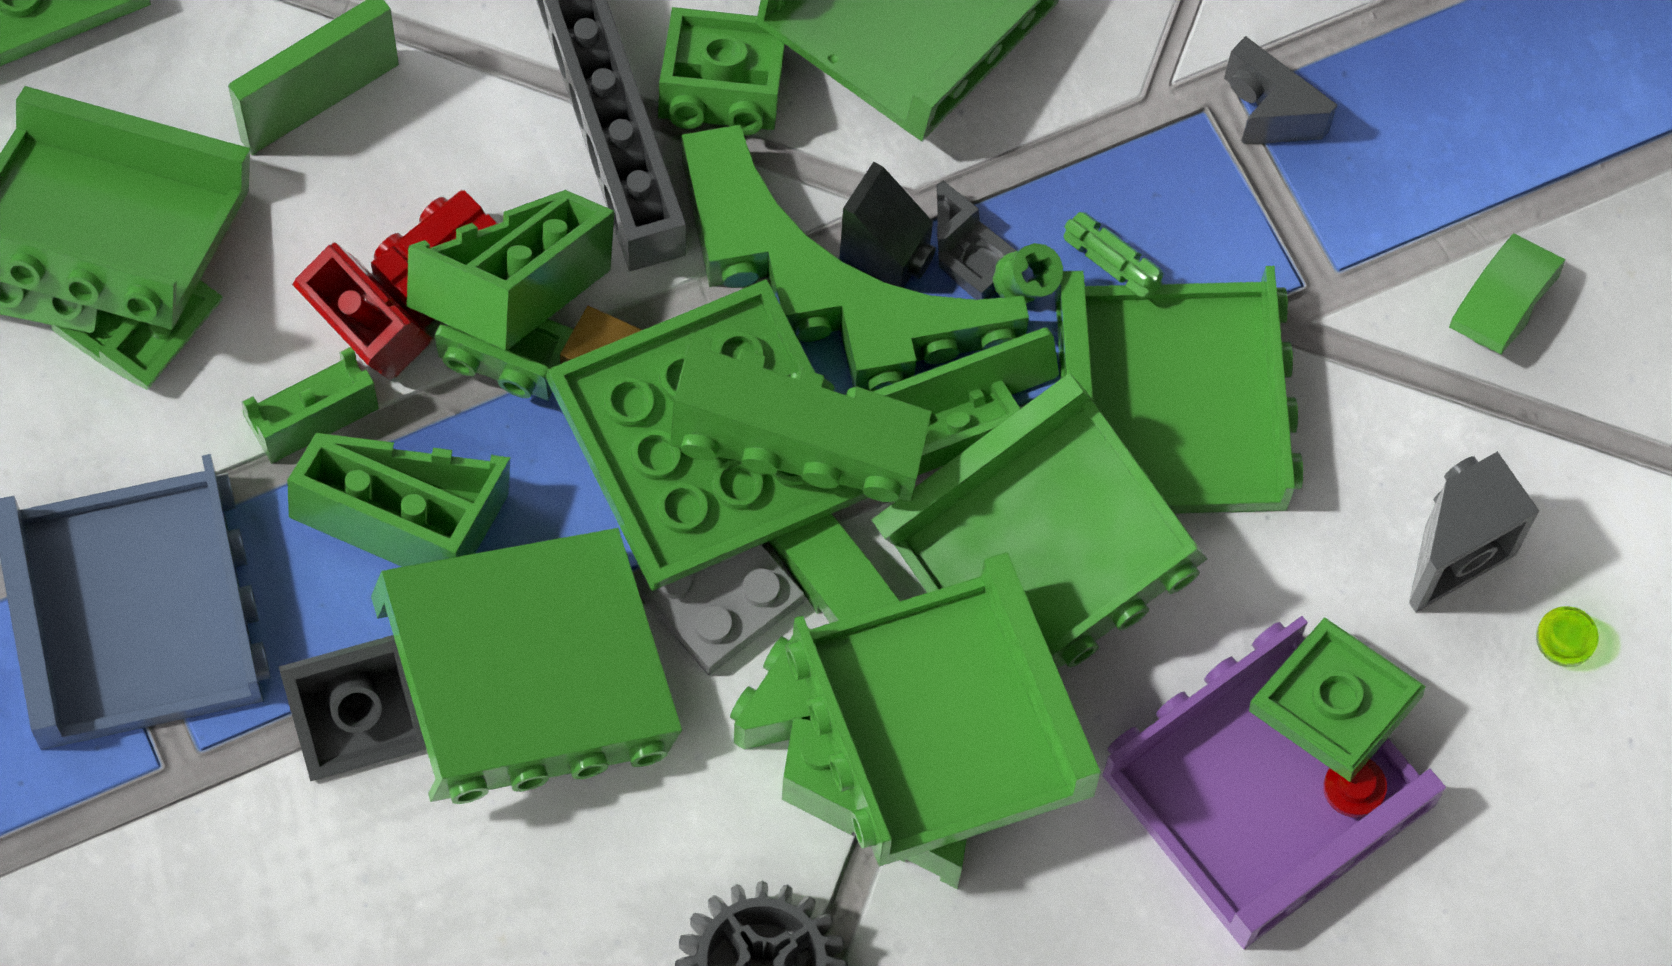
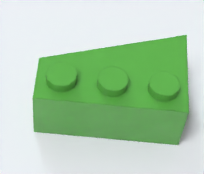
[407,190,615,351]

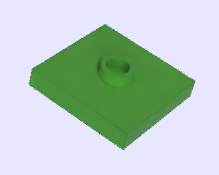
[1249,617,1426,782]

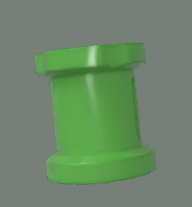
[993,243,1063,303]

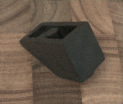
[839,161,936,288]

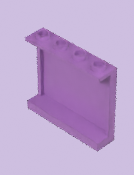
[1102,616,1446,950]

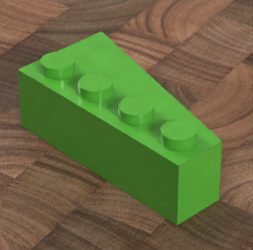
[670,332,932,502]

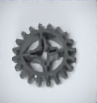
[675,880,848,966]

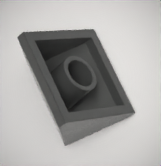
[279,635,426,781]

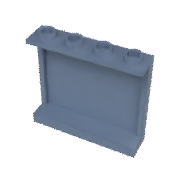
[0,454,270,750]

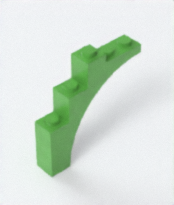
[682,125,1029,392]

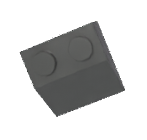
[1409,451,1539,612]

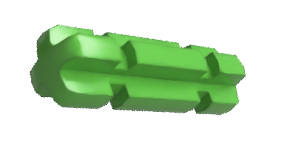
[1063,212,1164,298]

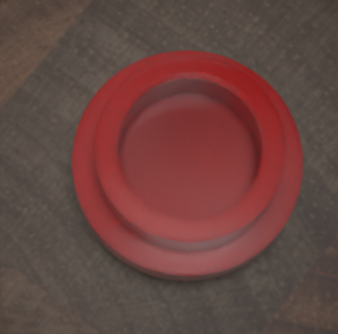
[1323,759,1387,818]

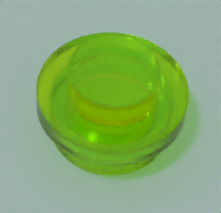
[1536,606,1599,667]

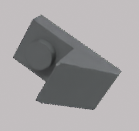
[1224,36,1337,144]

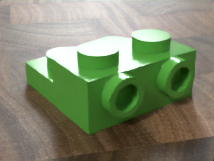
[658,7,785,135]

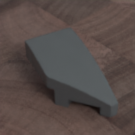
[936,180,1016,300]

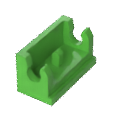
[242,347,379,464]

